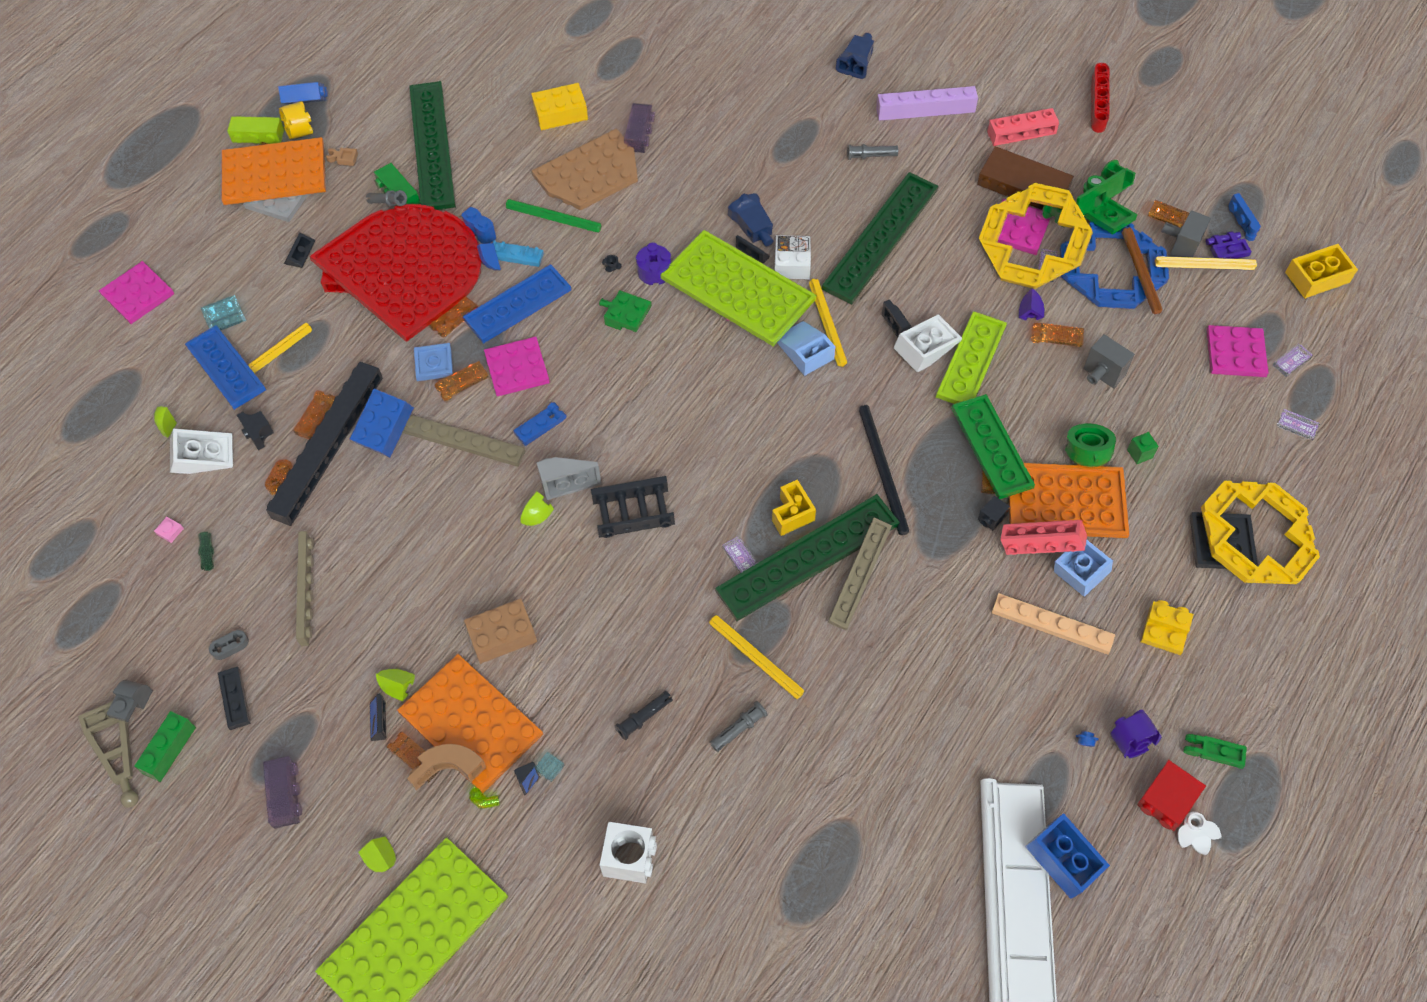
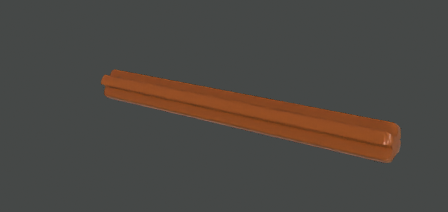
[1122,227,1163,315]

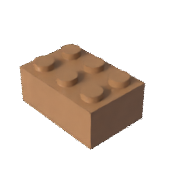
[464,599,537,664]

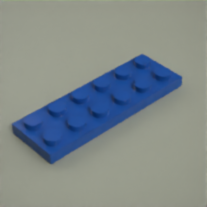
[463,264,571,344]
[185,325,266,410]

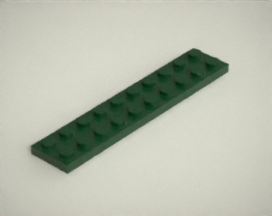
[409,81,456,210]
[822,172,938,305]
[715,494,900,621]

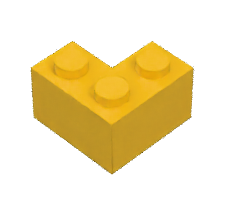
[772,479,816,536]

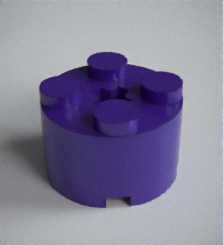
[636,242,671,285]
[1110,710,1162,758]

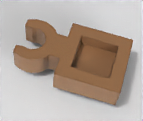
[326,148,358,166]

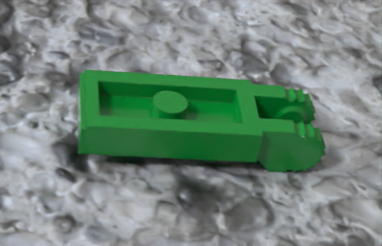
[1183,734,1247,769]

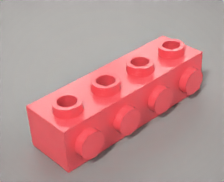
[987,108,1059,146]
[1000,520,1087,555]

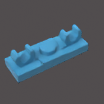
[493,240,544,267]

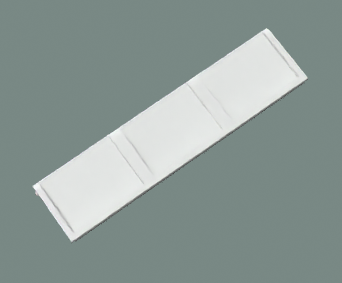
[980,779,1057,1002]

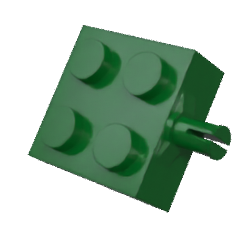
[599,290,652,332]

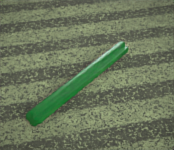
[506,199,602,233]

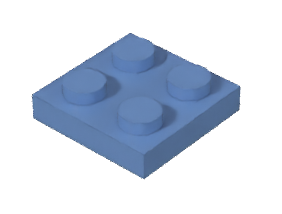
[414,343,453,381]

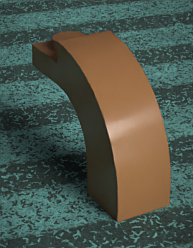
[407,744,486,791]

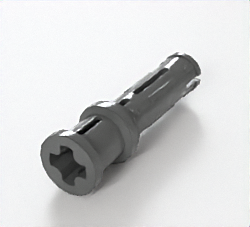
[847,144,898,160]
[366,190,407,206]
[710,701,768,752]

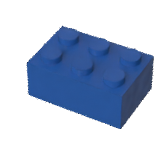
[350,389,414,458]
[1025,813,1110,899]

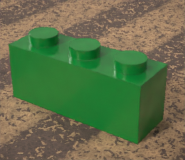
[374,163,420,206]
[134,711,196,783]

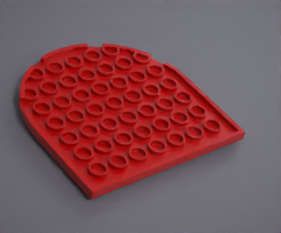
[310,204,482,342]

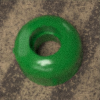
[1065,423,1116,467]

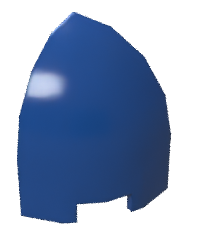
[477,243,501,271]

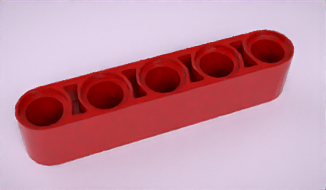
[1091,62,1110,133]

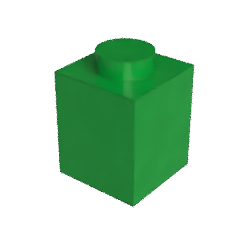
[1127,432,1159,464]

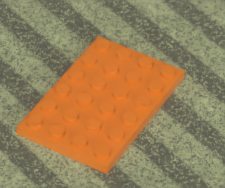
[222,137,326,205]
[1008,463,1129,538]
[397,654,543,794]

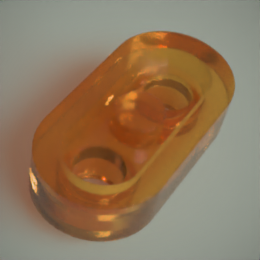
[265,459,293,495]

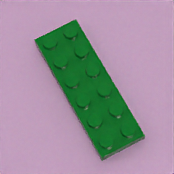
[951,394,1035,499]

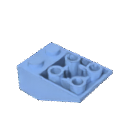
[777,321,835,376]

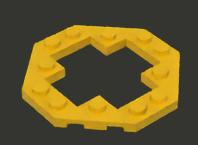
[979,183,1093,289]
[1201,481,1320,584]

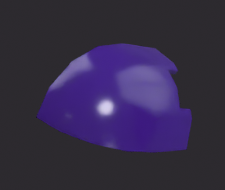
[1019,288,1045,320]

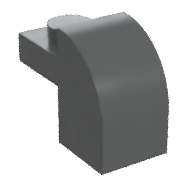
[106,680,153,722]

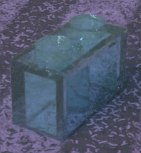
[201,295,246,331]

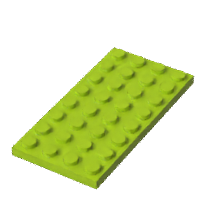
[660,230,816,347]
[315,837,508,1002]

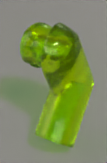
[469,788,500,809]

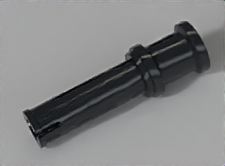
[614,690,673,740]

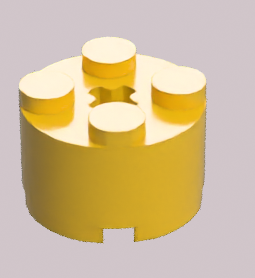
[279,101,313,139]

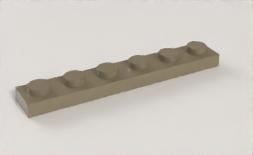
[828,518,892,631]
[296,531,314,647]

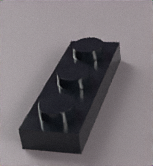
[218,666,251,730]

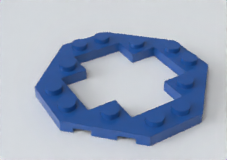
[1059,222,1169,309]

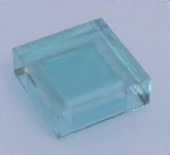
[536,752,565,782]

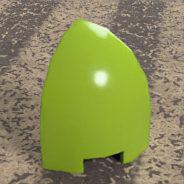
[154,406,177,438]
[520,491,554,526]
[376,669,415,701]
[358,836,396,872]

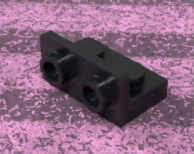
[882,299,912,338]

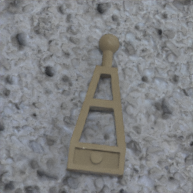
[78,701,139,808]

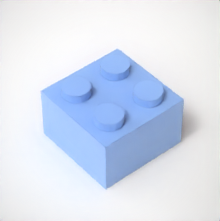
[1054,540,1113,597]

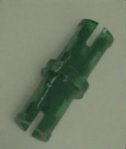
[198,532,214,571]

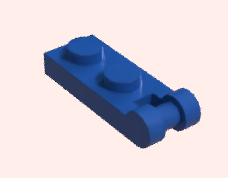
[1228,193,1261,241]
[513,402,566,446]

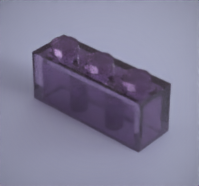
[624,103,655,153]
[263,756,302,829]

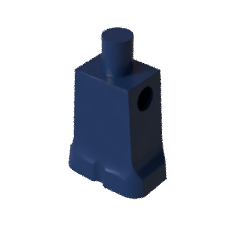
[836,33,874,79]
[727,193,774,247]

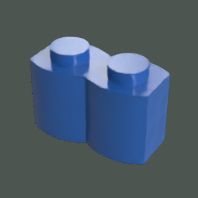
[462,207,496,244]

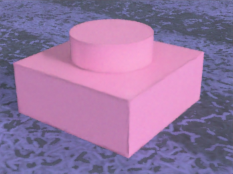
[154,517,184,543]

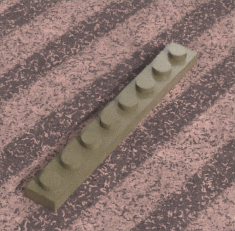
[402,415,525,467]

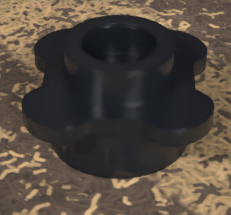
[602,255,622,273]

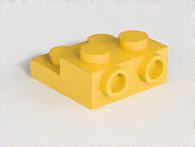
[1141,600,1194,655]

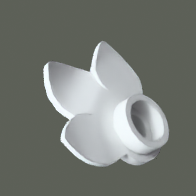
[1178,812,1221,855]

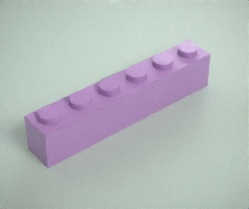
[876,86,978,120]

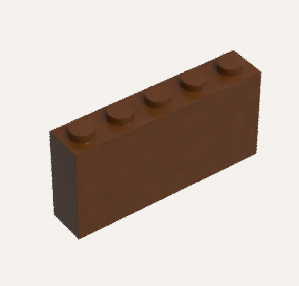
[977,146,1074,210]

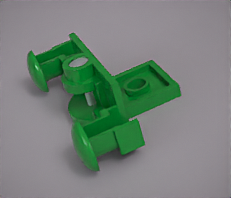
[1042,160,1137,234]

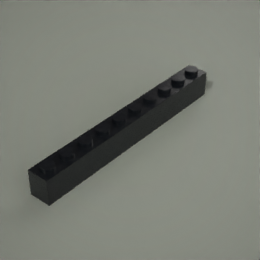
[266,362,383,526]

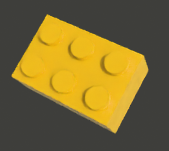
[531,83,588,130]
[1285,244,1358,299]

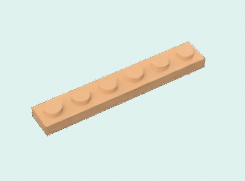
[992,593,1115,655]

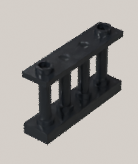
[591,476,675,538]

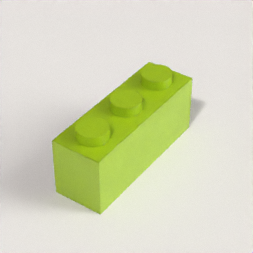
[227,116,284,144]

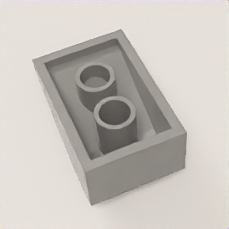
[536,457,601,500]

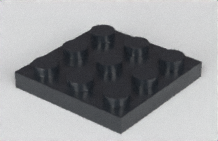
[1190,512,1258,569]

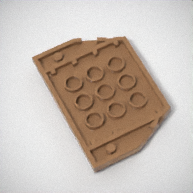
[531,128,638,210]

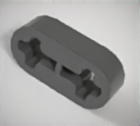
[209,630,249,660]

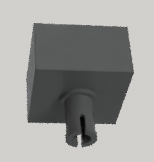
[1161,210,1211,257]
[1083,334,1135,389]

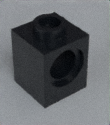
[978,495,1010,531]

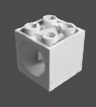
[600,822,657,883]

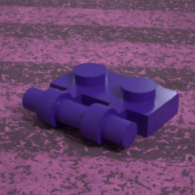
[1205,231,1252,259]

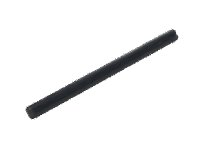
[859,405,909,535]

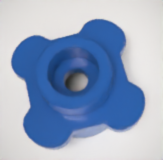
[1076,731,1099,747]

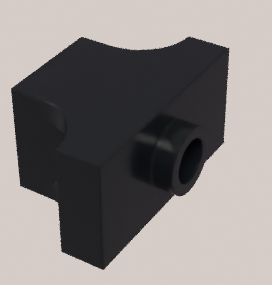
[237,411,274,451]

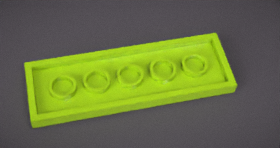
[936,311,1007,404]

